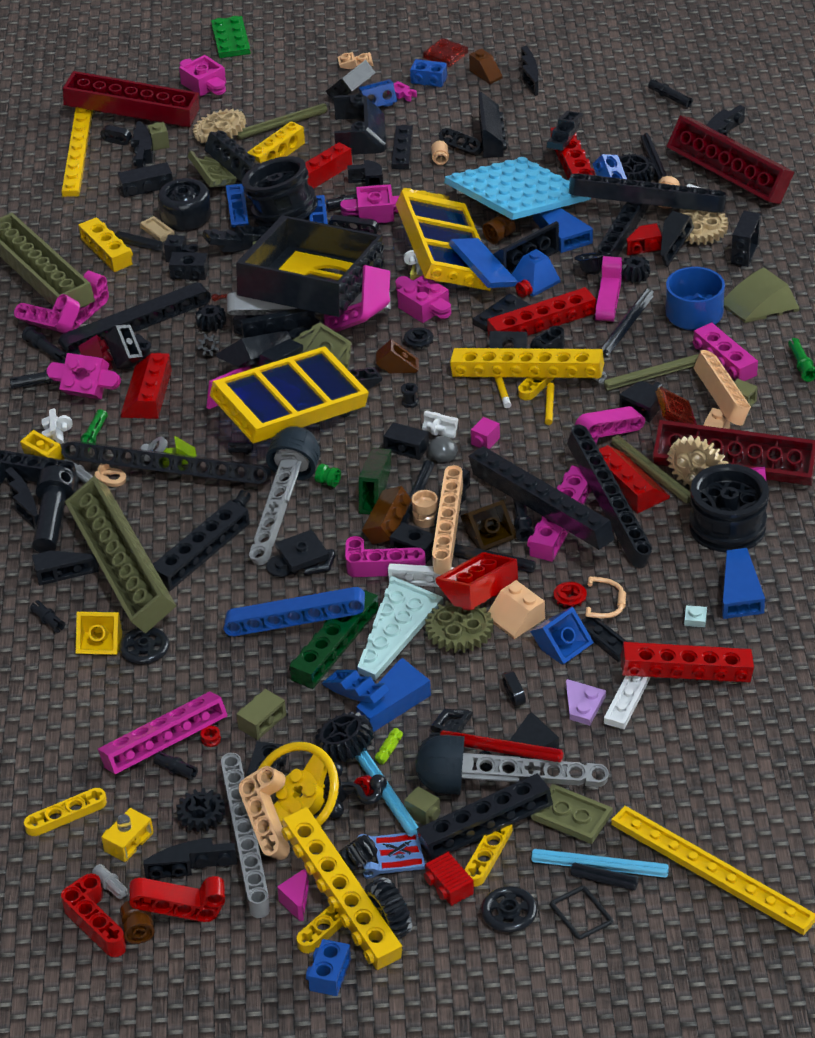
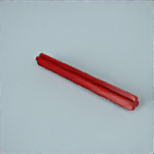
[440,730,564,762]

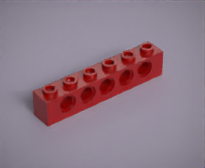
[550,127,595,181]
[487,287,596,336]
[621,642,754,682]

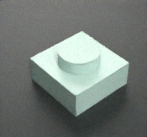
[684,605,707,628]

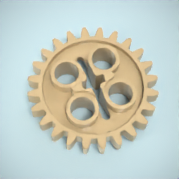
[193,109,247,143]
[679,209,728,245]
[667,435,728,490]

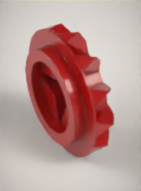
[554,582,587,608]

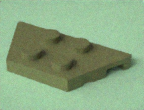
[188,151,237,187]
[293,322,352,373]

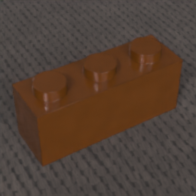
[362,486,412,545]

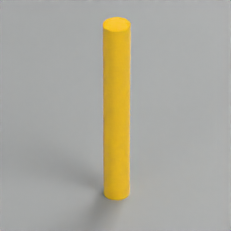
[545,382,555,425]

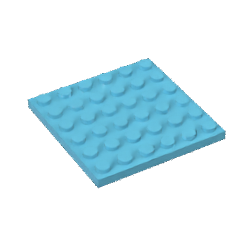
[444,157,591,220]

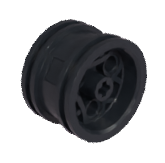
[242,156,318,228]
[689,463,769,553]

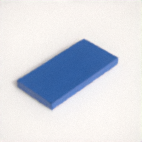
[449,238,518,288]

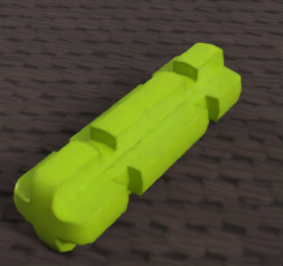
[375,728,403,765]

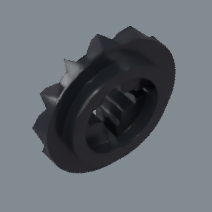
[404,327,434,349]

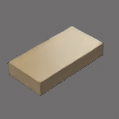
[140,216,175,242]

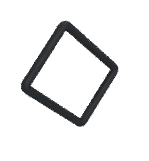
[550,886,613,939]

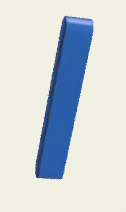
[224,587,365,636]

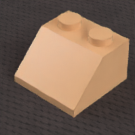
[488,580,545,639]

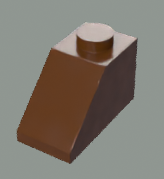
[469,49,503,84]
[376,339,419,374]

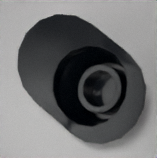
[574,252,612,275]

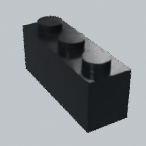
[118,162,173,198]

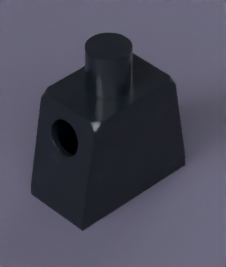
[619,381,663,423]

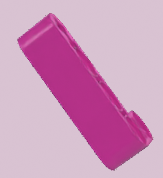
[595,256,622,322]
[61,271,109,333]
[14,294,80,333]
[575,406,645,444]
[345,536,426,577]

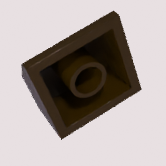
[460,500,516,550]

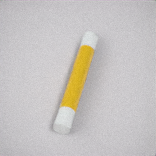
[494,376,511,408]

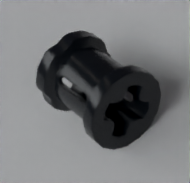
[401,383,418,408]

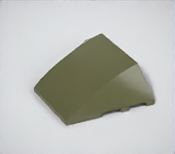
[724,267,799,323]

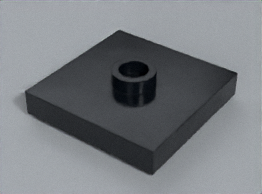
[275,529,329,572]

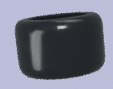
[158,178,211,231]

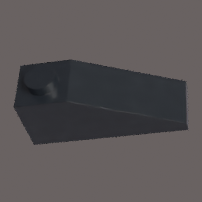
[661,211,694,267]
[32,550,99,586]

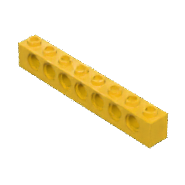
[450,348,604,378]
[281,807,402,970]

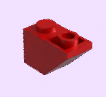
[626,223,662,255]

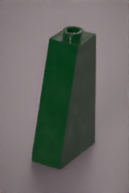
[359,448,391,514]

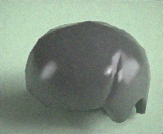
[427,436,458,464]

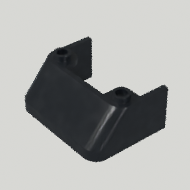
[334,93,386,155]

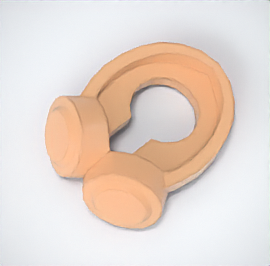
[94,463,126,487]

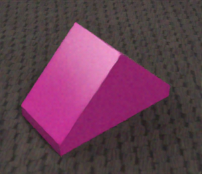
[277,870,309,921]

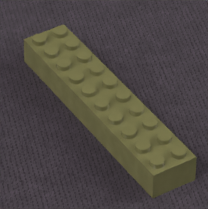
[0,213,95,308]
[65,476,176,633]

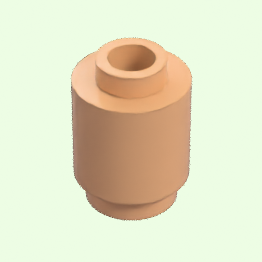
[431,141,449,165]

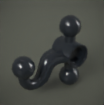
[323,761,387,818]

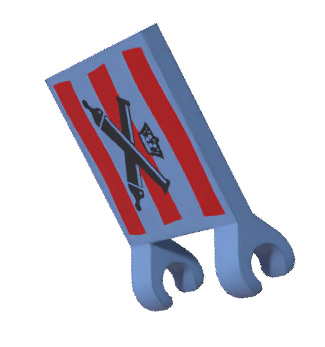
[357,833,425,879]

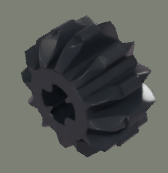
[622,255,651,284]
[195,303,226,333]
[339,835,378,871]

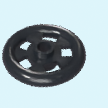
[119,627,169,664]
[481,886,537,932]

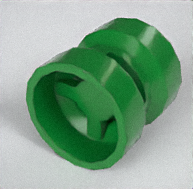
[315,463,341,488]

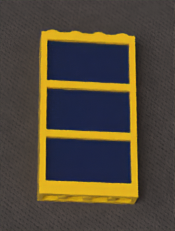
[396,190,491,291]
[210,346,369,444]

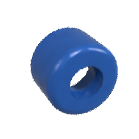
[665,267,725,331]

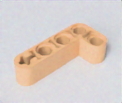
[239,766,290,860]

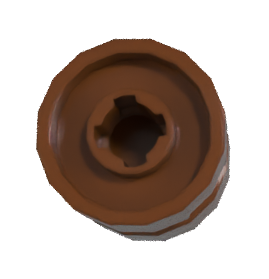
[482,214,516,244]
[120,901,155,944]

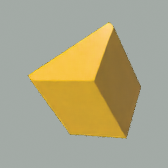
[76,612,122,655]

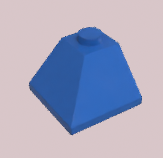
[511,249,560,297]
[530,607,594,665]

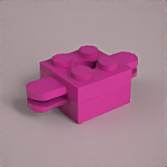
[179,55,226,96]
[340,184,399,223]
[395,275,451,323]
[47,353,121,400]

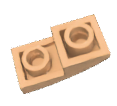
[338,52,374,69]

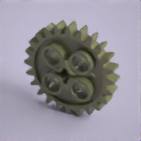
[425,601,493,653]

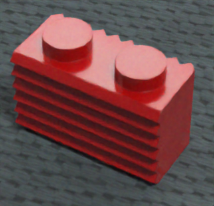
[424,851,474,906]

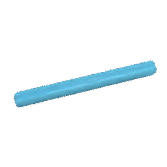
[355,751,418,837]
[531,849,669,878]

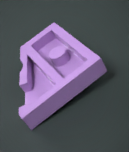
[566,679,606,726]

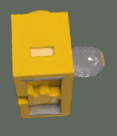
[101,808,154,862]

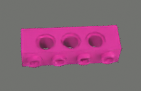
[693,323,758,381]

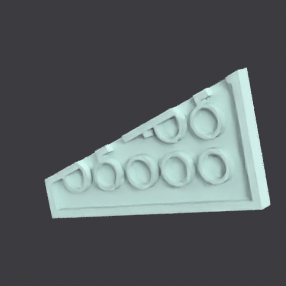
[357,576,444,681]

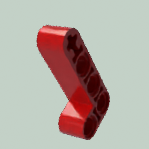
[61,873,126,957]
[129,876,225,922]

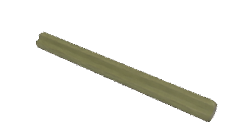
[236,103,328,140]
[604,354,699,391]
[611,435,691,503]

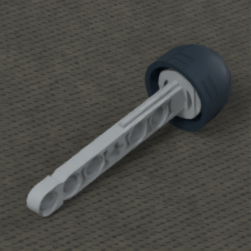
[249,426,320,566]
[415,735,609,795]

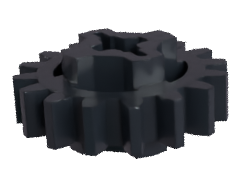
[176,788,226,832]

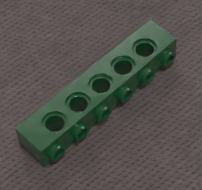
[289,589,379,689]

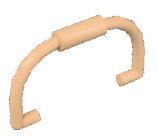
[585,576,626,618]

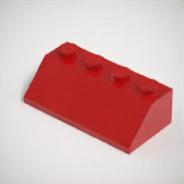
[305,142,352,189]
[121,353,172,419]
[599,445,670,514]
[435,552,518,610]

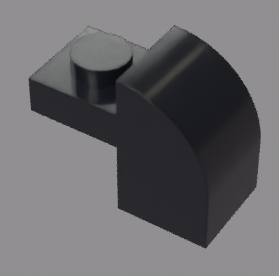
[347,160,383,186]

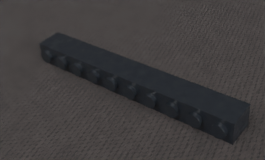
[468,446,614,550]

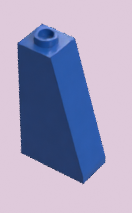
[533,208,593,253]
[722,548,765,619]
[356,658,431,732]

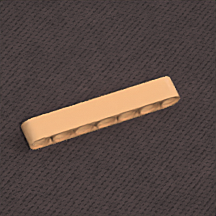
[694,350,751,426]
[432,465,463,575]

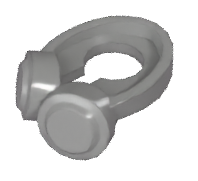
[139,437,168,462]

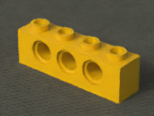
[247,121,305,163]
[78,217,133,272]

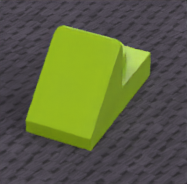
[163,436,197,467]

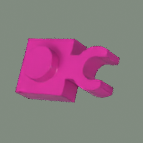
[387,81,417,102]

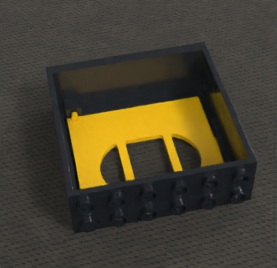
[236,215,384,317]

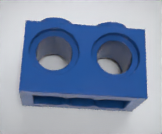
[410,59,447,87]
[358,79,397,107]
[592,154,627,179]
[306,939,351,996]

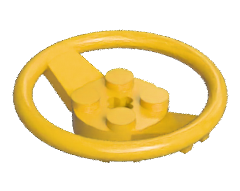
[252,742,339,837]

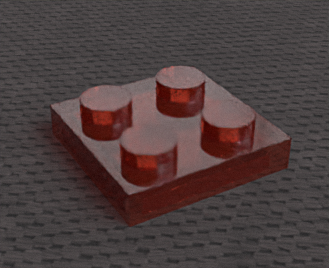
[423,38,468,67]
[655,386,697,425]

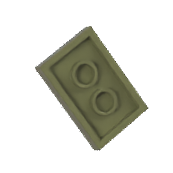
[531,784,613,844]

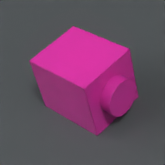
[471,417,500,449]

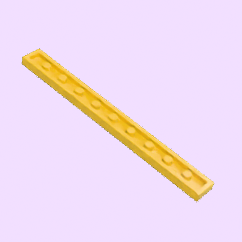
[62,107,93,197]
[611,806,815,936]

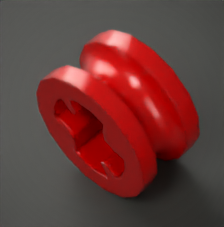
[515,279,533,298]
[201,725,221,747]
[354,775,374,795]

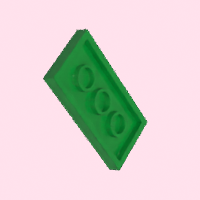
[211,16,251,58]

